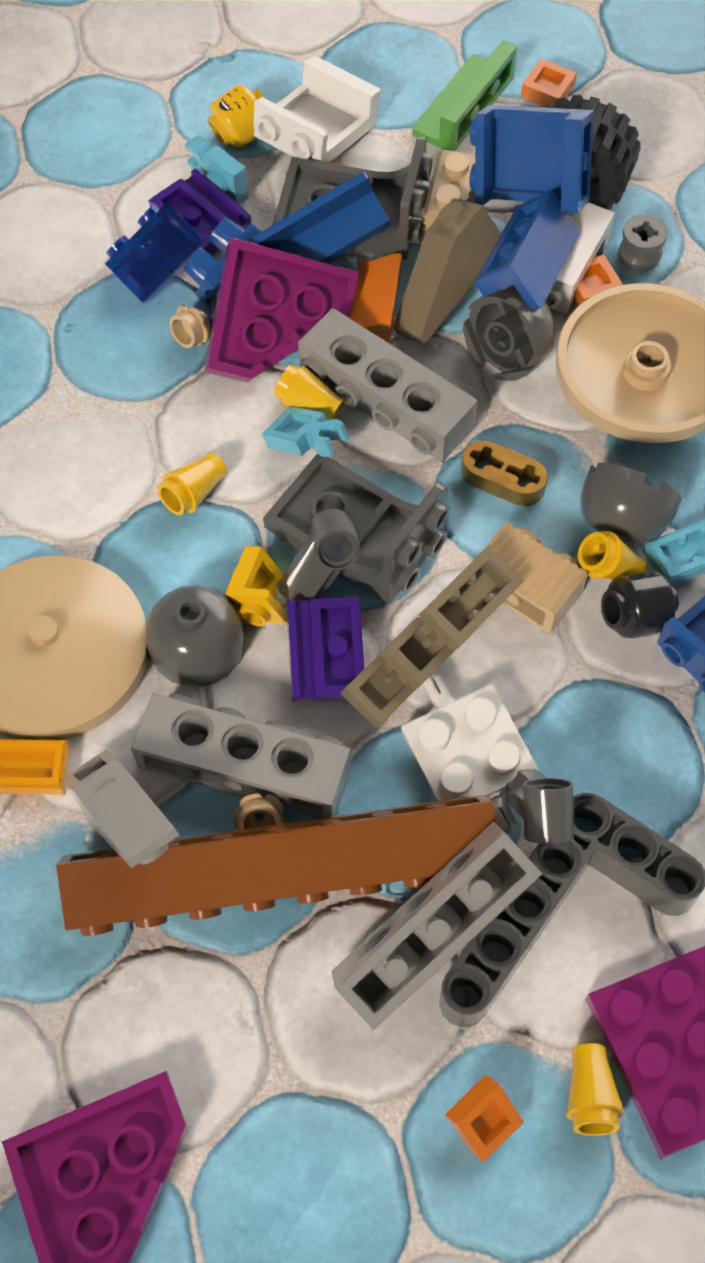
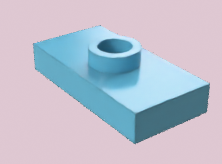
[643,519,705,587]

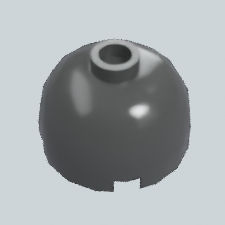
[463,286,556,381]
[580,463,682,545]
[146,585,245,686]

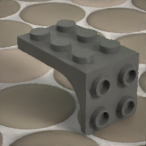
[272,136,433,260]
[263,454,450,604]

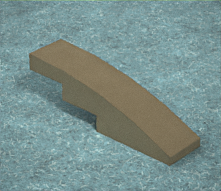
[340,545,524,729]

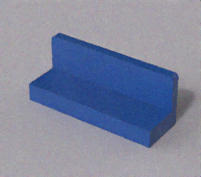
[249,171,391,263]
[474,190,580,310]

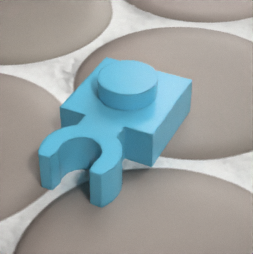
[185,135,249,205]
[262,406,349,457]

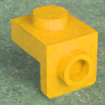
[224,546,287,626]

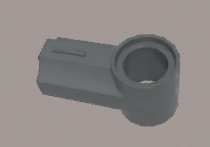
[277,509,360,602]
[505,769,574,844]

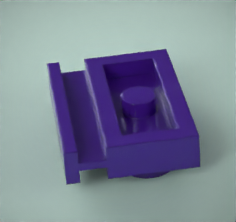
[148,168,252,256]
[286,597,365,702]

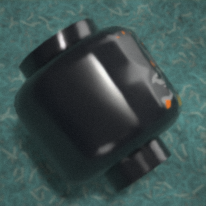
[601,571,679,639]

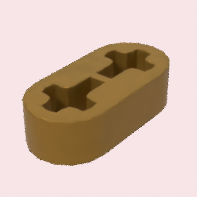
[461,440,548,506]

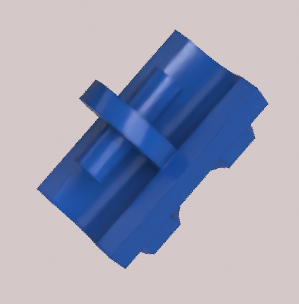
[184,217,261,303]

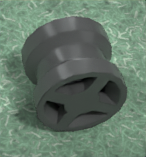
[618,215,667,271]

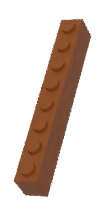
[56,795,496,936]

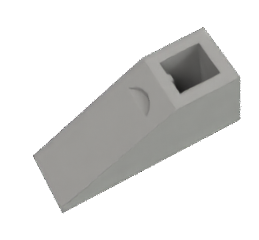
[62,750,179,868]

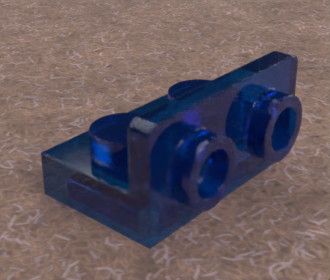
[105,201,205,304]

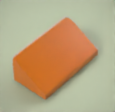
[350,253,402,342]

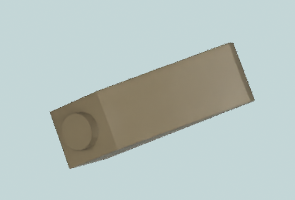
[393,198,501,343]

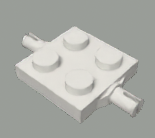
[401,674,539,833]

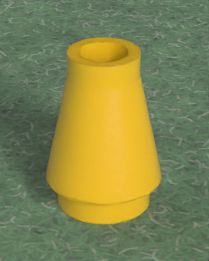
[274,364,345,420]
[157,452,227,516]
[578,531,646,580]
[566,1043,624,1136]

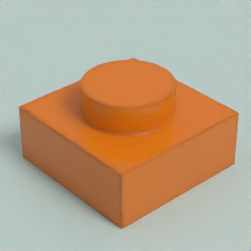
[521,58,577,107]
[574,254,623,306]
[445,1075,524,1162]

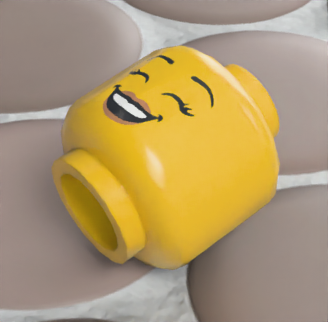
[207,84,265,149]

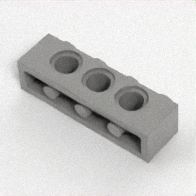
[298,308,478,463]
[131,693,351,819]
[331,821,543,1030]

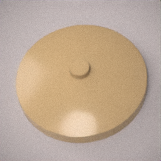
[556,283,705,444]
[0,555,149,740]

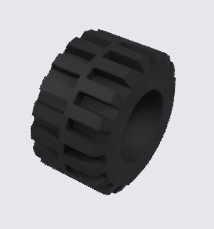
[546,95,641,210]

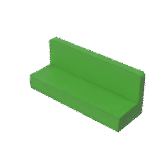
[412,40,517,151]

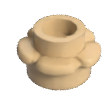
[169,305,210,348]
[233,792,285,830]

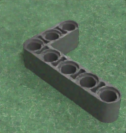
[439,793,705,1027]

